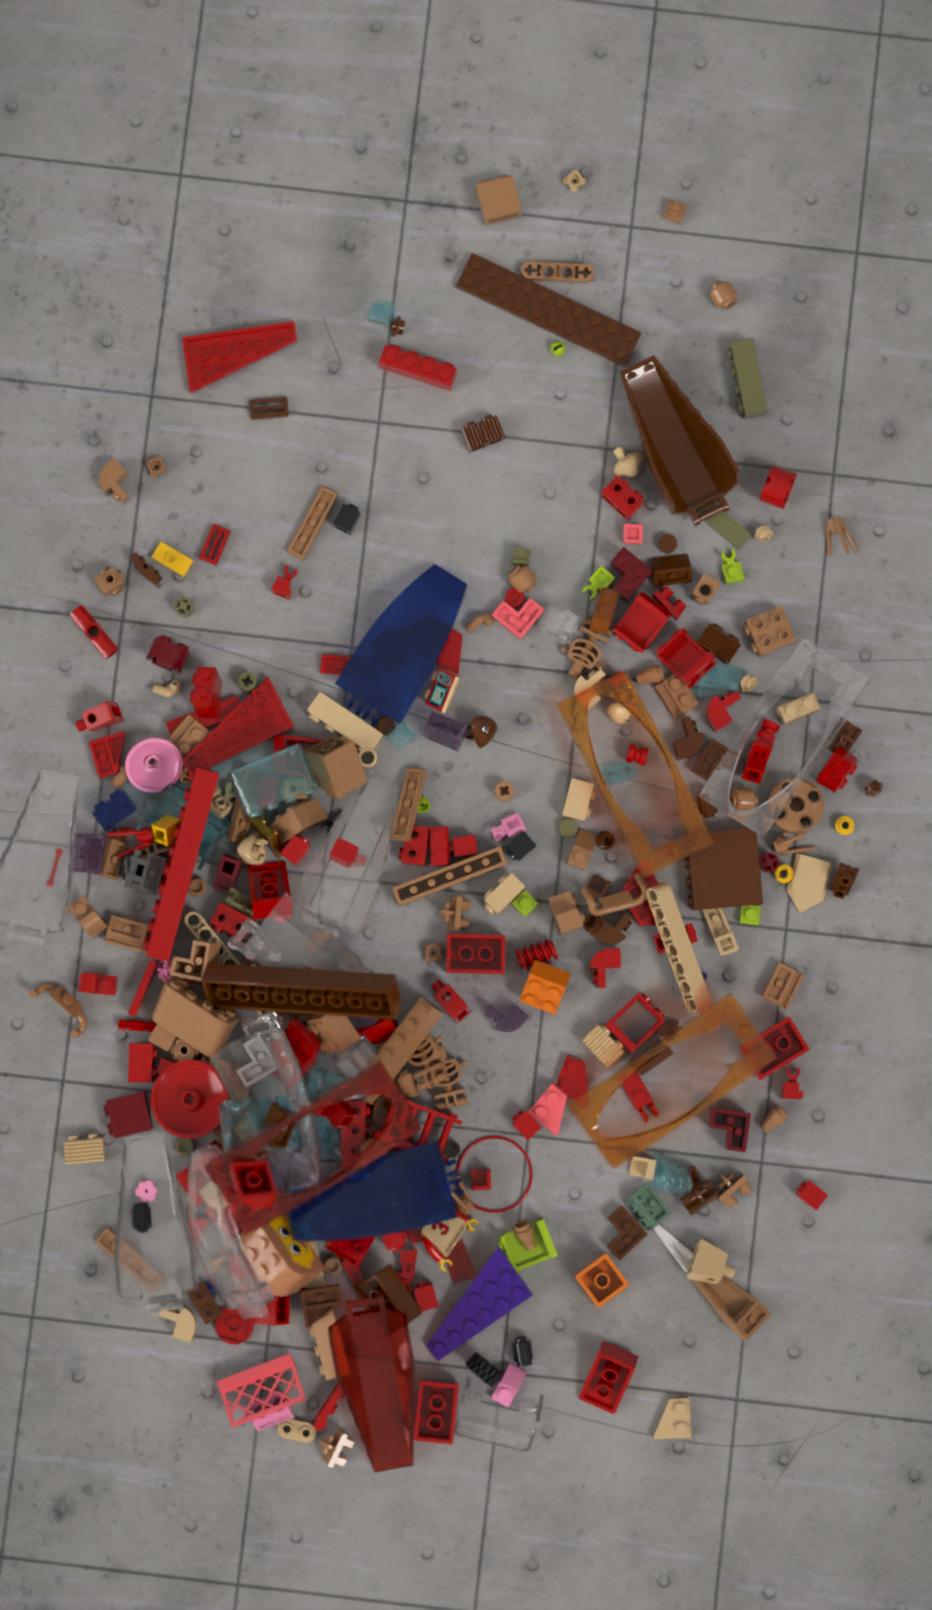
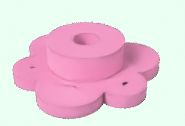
[135,1180,158,1202]

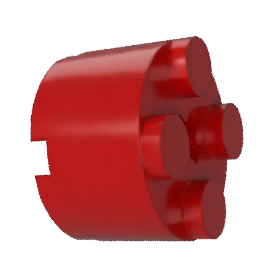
[759,465,797,509]

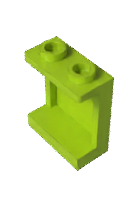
[498,1218,558,1272]

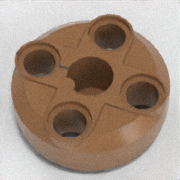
[768,778,824,834]

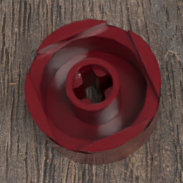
[146,635,190,674]

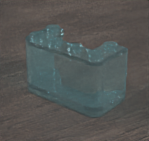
[228,743,319,818]

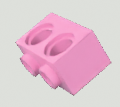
[247,1391,295,1432]

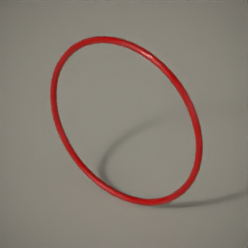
[456,1136,533,1213]

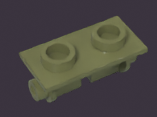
[222,887,256,920]

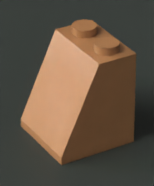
[303,735,368,799]

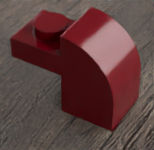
[213,854,243,894]

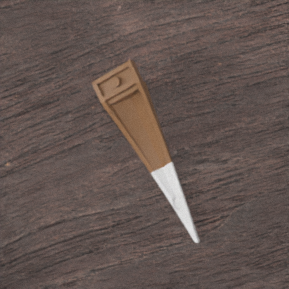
[653,1225,771,1342]

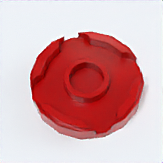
[215,1305,254,1345]

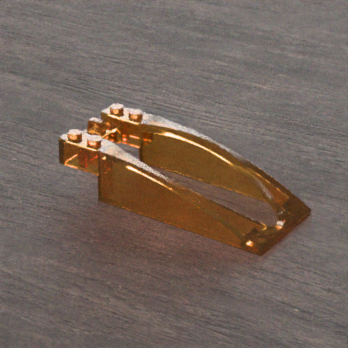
[556,671,715,877]
[569,993,777,1169]

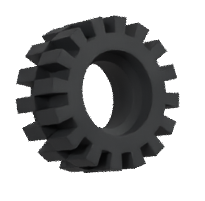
[465,1352,502,1387]

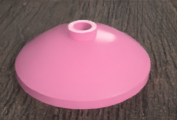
[125,737,183,793]

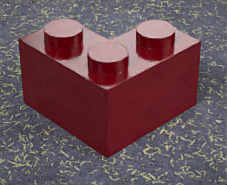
[610,547,653,603]
[708,1108,751,1153]

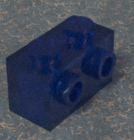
[92,788,137,831]

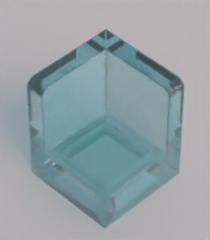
[368,301,394,326]
[387,721,417,750]

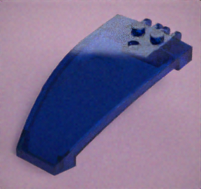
[335,564,468,726]
[284,1141,464,1242]

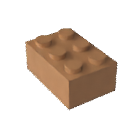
[303,1014,360,1054]

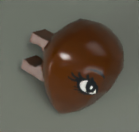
[466,716,498,748]

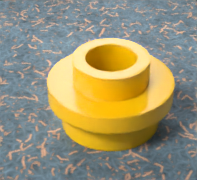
[835,816,855,835]
[774,864,794,883]

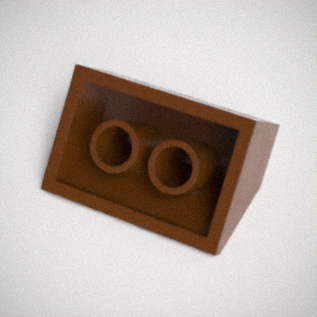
[354,1264,422,1337]

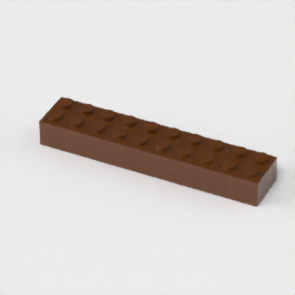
[201,963,402,1019]

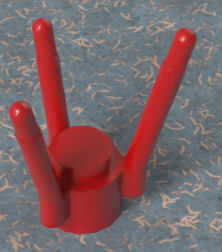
[107,827,154,858]

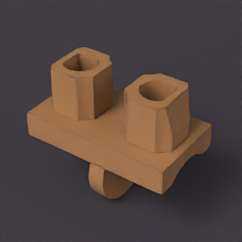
[439,896,471,931]
[717,1173,752,1208]
[319,1428,354,1468]

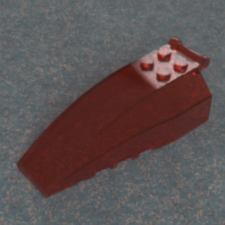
[328,1293,414,1473]

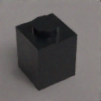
[333,503,361,536]
[506,831,537,862]

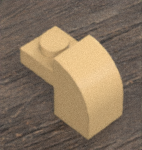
[574,669,606,713]
[158,1305,197,1343]

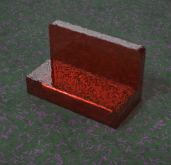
[444,1239,476,1284]

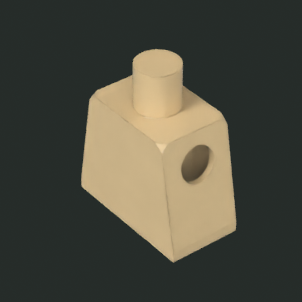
[686,1239,736,1284]

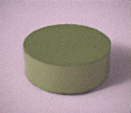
[559,819,578,838]
[174,1138,195,1157]

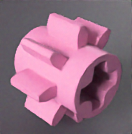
[156,957,175,982]

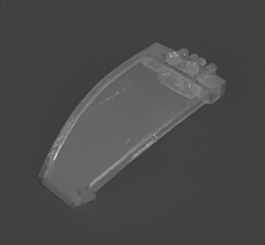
[188,1145,275,1319]

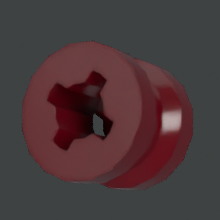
[759,853,779,873]

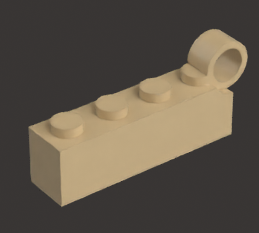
[307,692,384,768]

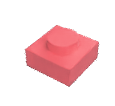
[623,524,643,545]

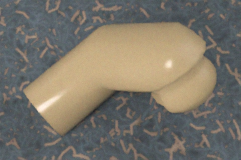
[152,680,181,698]

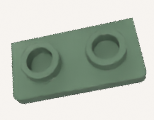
[625,1182,672,1231]

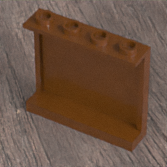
[683,827,763,911]

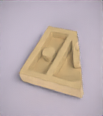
[653,1397,691,1439]

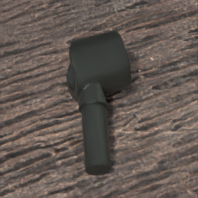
[321,809,344,833]

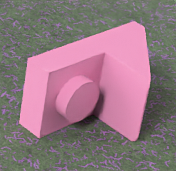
[491,1362,527,1407]

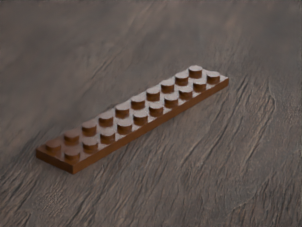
[456,253,641,368]

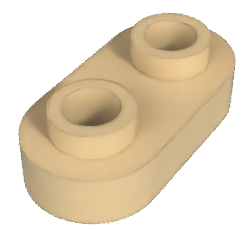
[277,1419,317,1443]

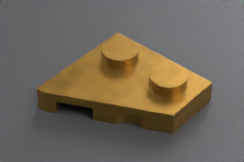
[247,812,282,859]

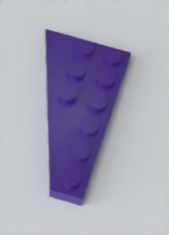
[426,1246,533,1362]

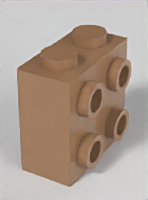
[476,175,522,226]
[743,606,796,657]

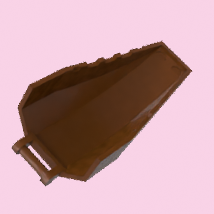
[620,355,740,526]

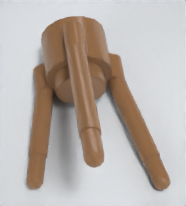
[825,516,859,556]
[772,819,816,856]
[432,1176,474,1215]

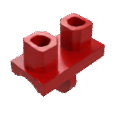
[653,586,686,621]

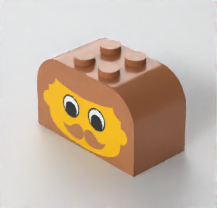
[238,1204,325,1297]

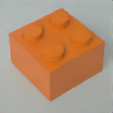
[519,960,571,1015]
[574,1252,629,1308]

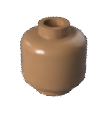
[710,281,738,310]
[508,564,537,593]
[728,788,758,813]

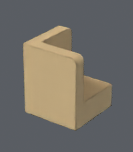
[629,1155,656,1180]

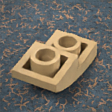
[210,786,234,819]

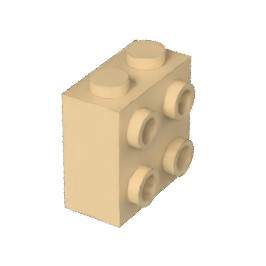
[484,873,526,916]

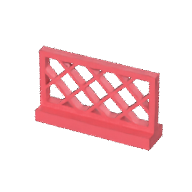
[216,1353,306,1428]

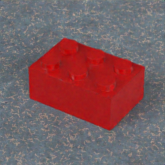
[446,934,505,975]
[738,1016,810,1080]
[413,1378,459,1445]

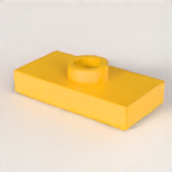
[151,542,194,577]

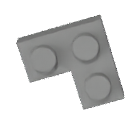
[236,1034,280,1087]

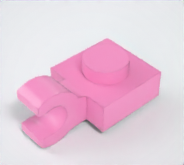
[491,812,526,842]

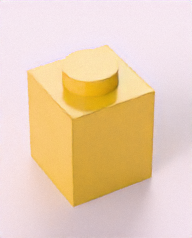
[151,815,181,846]

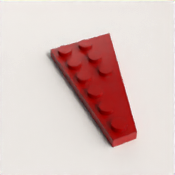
[182,321,297,394]
[182,677,294,775]

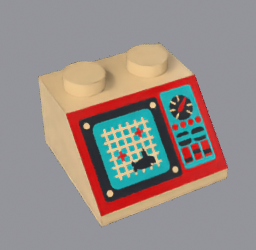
[424,667,462,713]

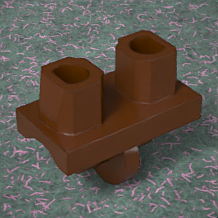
[827,720,863,753]
[829,862,859,899]
[680,1179,720,1216]

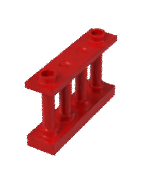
[371,1092,462,1165]

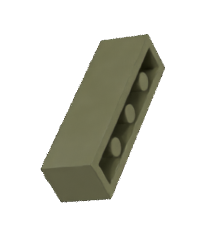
[727,338,768,420]

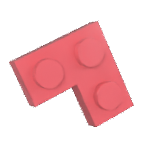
[491,598,545,640]

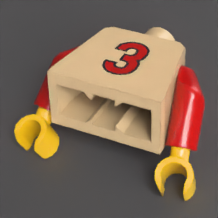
[417,1209,478,1271]

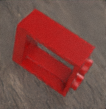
[604,993,665,1053]

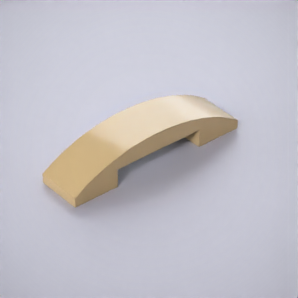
[702,908,739,957]

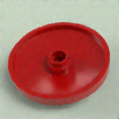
[151,1060,230,1139]

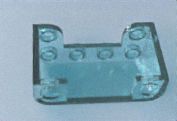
[218,1095,303,1160]

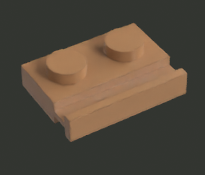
[655,675,699,719]
[167,714,210,759]
[104,915,149,952]
[762,962,804,1010]

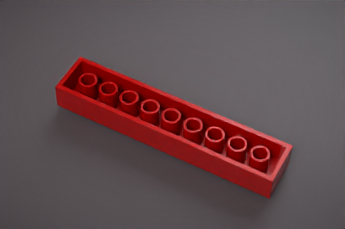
[143,765,219,962]

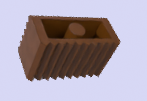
[461,415,505,453]
[697,623,741,665]

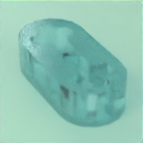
[599,763,635,785]

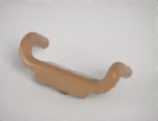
[581,873,648,916]
[28,983,88,1038]

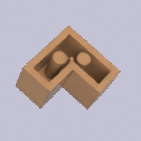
[270,798,328,845]
[547,891,586,936]
[170,940,221,981]

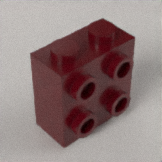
[103,1091,154,1139]

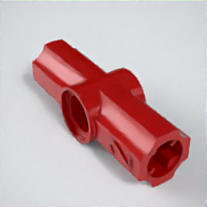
[70,605,119,659]

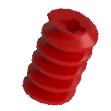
[515,938,558,971]

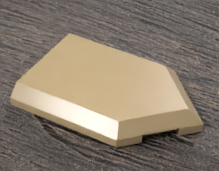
[786,853,833,914]

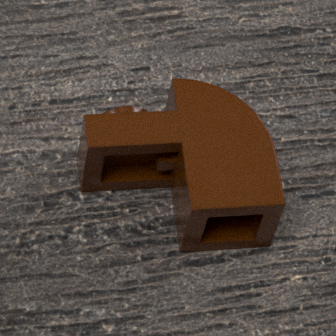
[672,716,704,761]
[590,912,632,945]

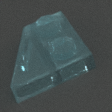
[696,664,742,698]
[654,1153,691,1193]

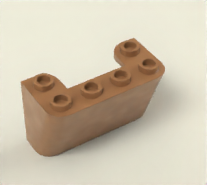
[151,976,240,1058]

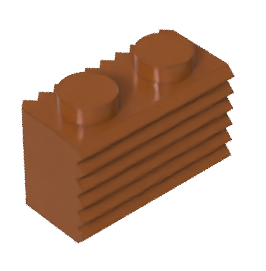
[589,587,619,634]

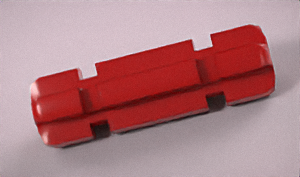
[118,1019,156,1032]

